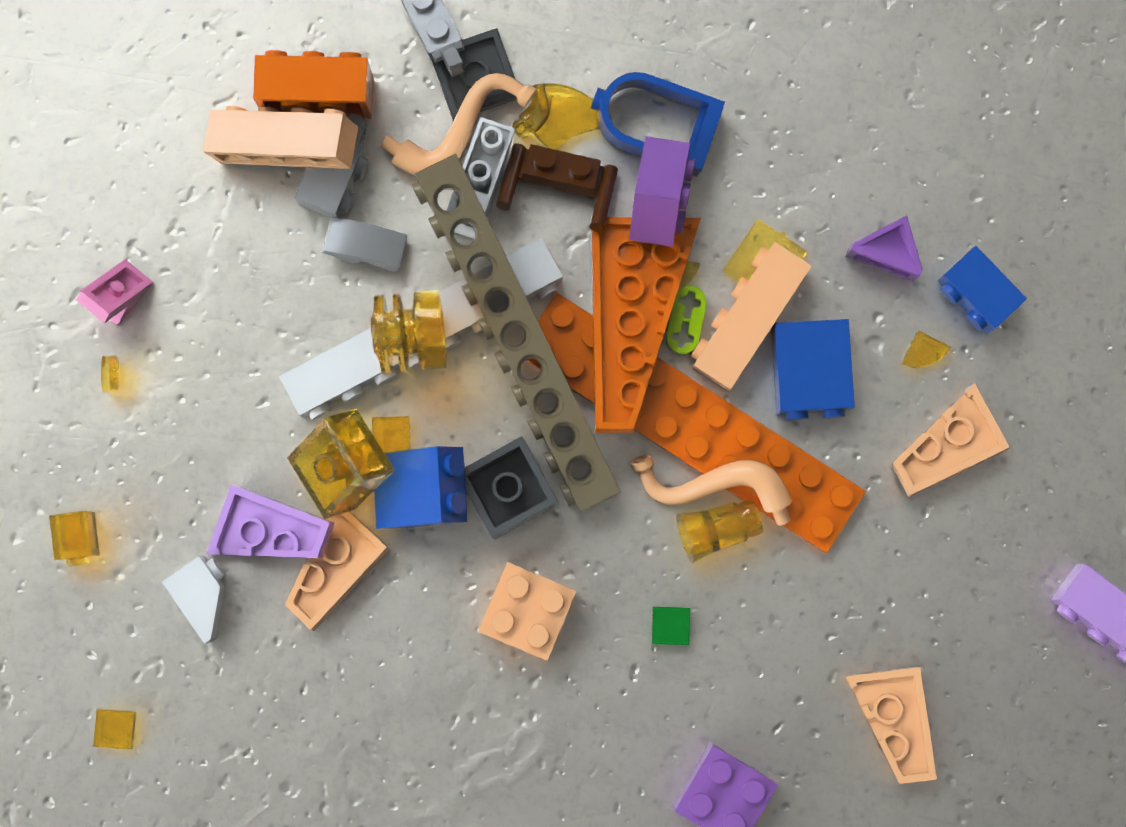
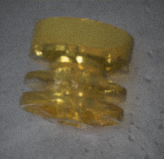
[371,289,447,374]

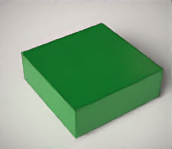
[651,607,690,645]

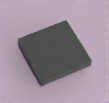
[432,28,517,121]

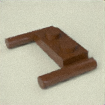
[496,143,618,232]

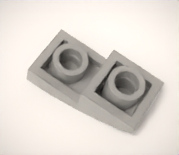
[322,217,407,272]

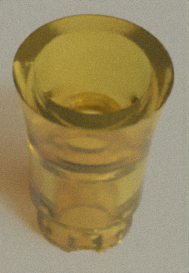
[676,500,763,564]

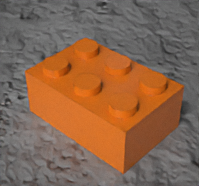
[253,50,374,119]

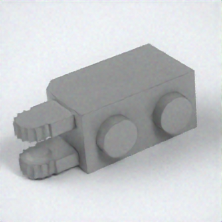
[294,113,369,218]

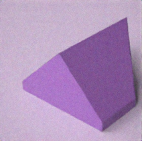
[846,215,923,282]

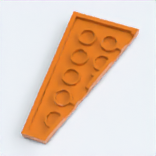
[591,217,701,433]

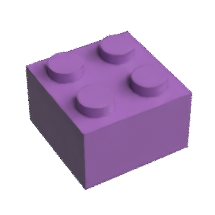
[629,136,695,247]
[672,742,778,827]

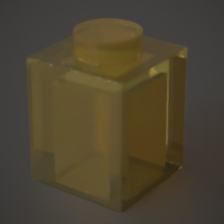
[49,510,100,567]

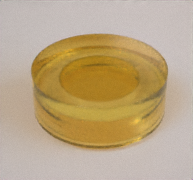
[101,355,119,392]

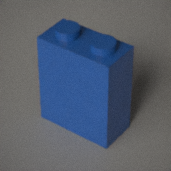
[771,319,855,421]
[372,446,467,529]

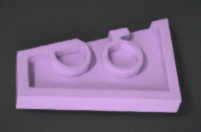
[207,485,334,558]

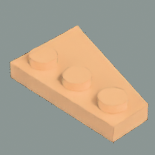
[892,383,1010,498]
[285,498,390,631]
[845,666,937,784]

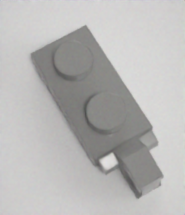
[401,0,465,77]

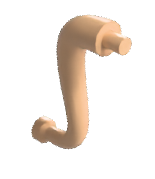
[380,73,537,175]
[630,454,792,525]

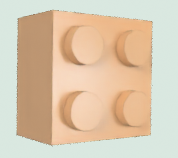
[478,562,576,661]

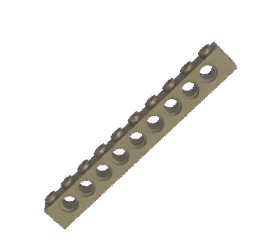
[411,154,621,512]

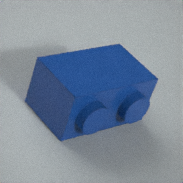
[937,246,1027,334]

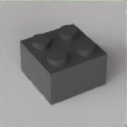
[464,436,559,540]

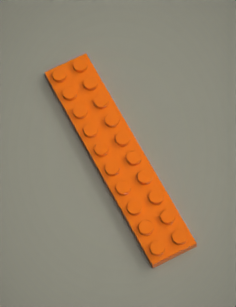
[525,292,866,553]

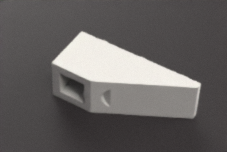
[446,117,515,239]

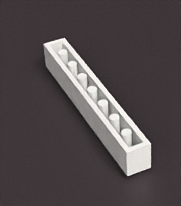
[279,238,563,420]

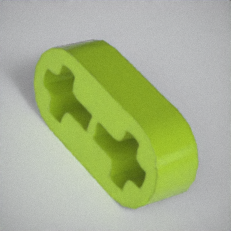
[666,286,706,356]

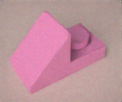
[76,259,153,325]

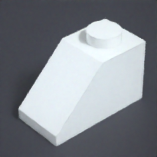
[162,556,226,644]

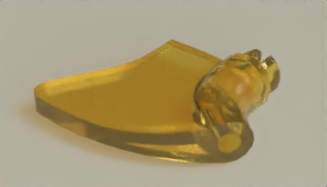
[512,83,612,150]

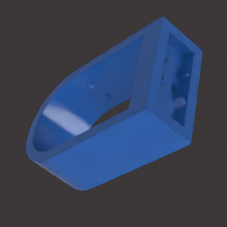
[591,72,725,177]

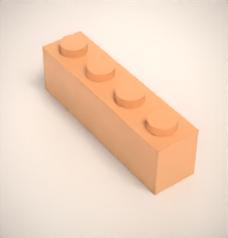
[203,106,358,169]
[691,242,812,392]

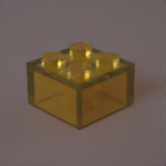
[287,409,395,519]

